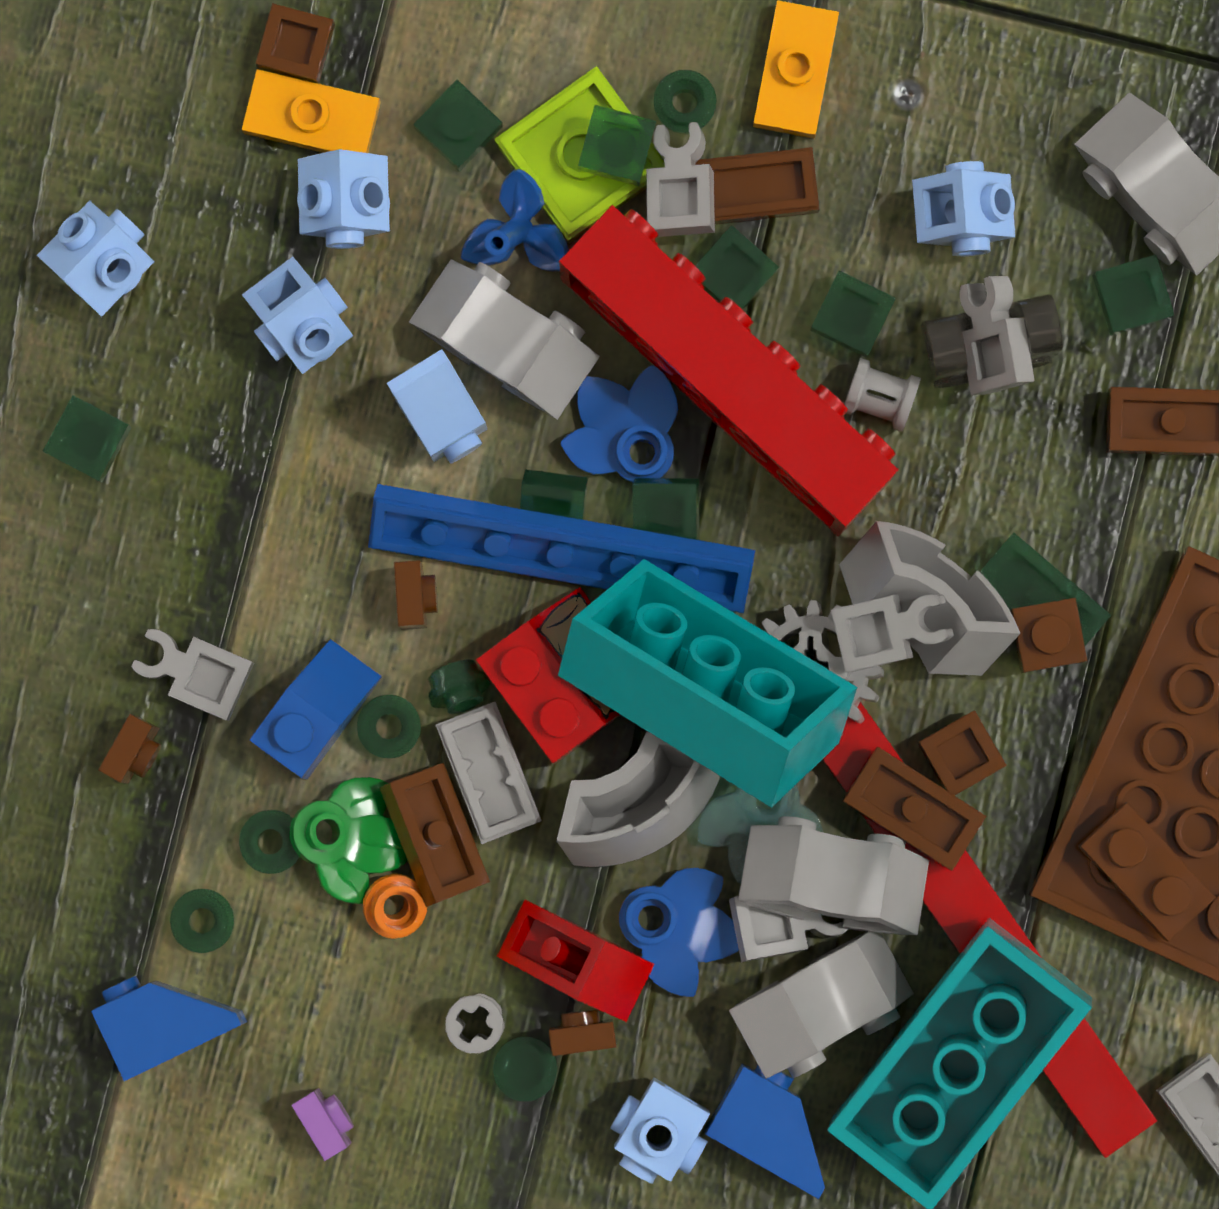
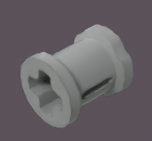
[844,358,921,432]
[446,993,505,1053]

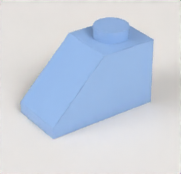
[387,349,487,463]

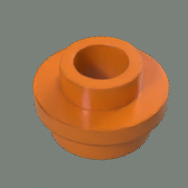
[363,874,427,939]

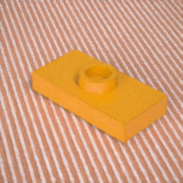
[753,0,839,139]
[242,69,381,153]

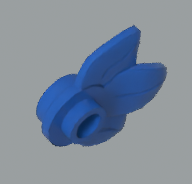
[561,365,678,484]
[619,868,739,997]

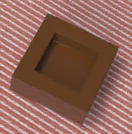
[256,3,335,84]
[394,560,438,630]
[1010,598,1087,673]
[917,710,1007,796]
[98,714,161,784]
[549,1009,617,1056]

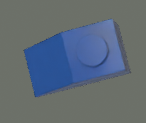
[250,639,382,780]
[91,976,247,1081]
[704,1063,825,1199]

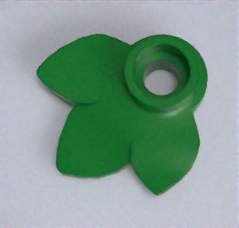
[290,777,408,904]

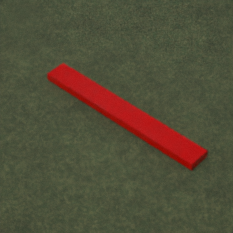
[822,702,1157,1158]

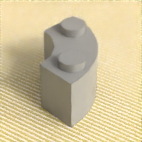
[1074,92,1219,275]
[409,259,600,420]
[839,521,1020,676]
[557,731,720,867]
[738,816,929,935]
[729,931,914,1079]

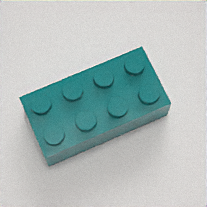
[558,559,858,808]
[827,918,1092,1209]

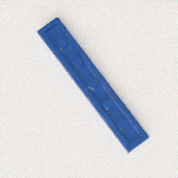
[368,484,755,613]

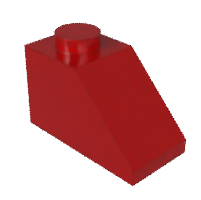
[497,899,655,1022]

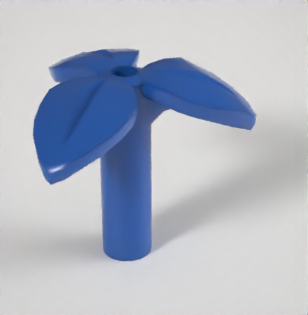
[461,169,569,272]

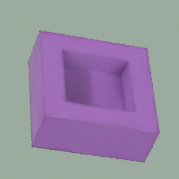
[292,1088,354,1161]

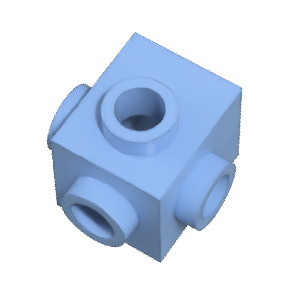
[297,149,390,249]
[912,161,1015,256]
[37,200,155,317]
[242,256,353,374]
[610,1077,710,1184]

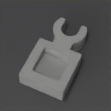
[646,122,715,237]
[960,276,1035,395]
[831,594,954,673]
[131,629,254,721]
[729,896,849,963]

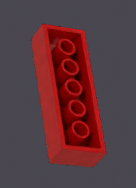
[559,205,899,537]

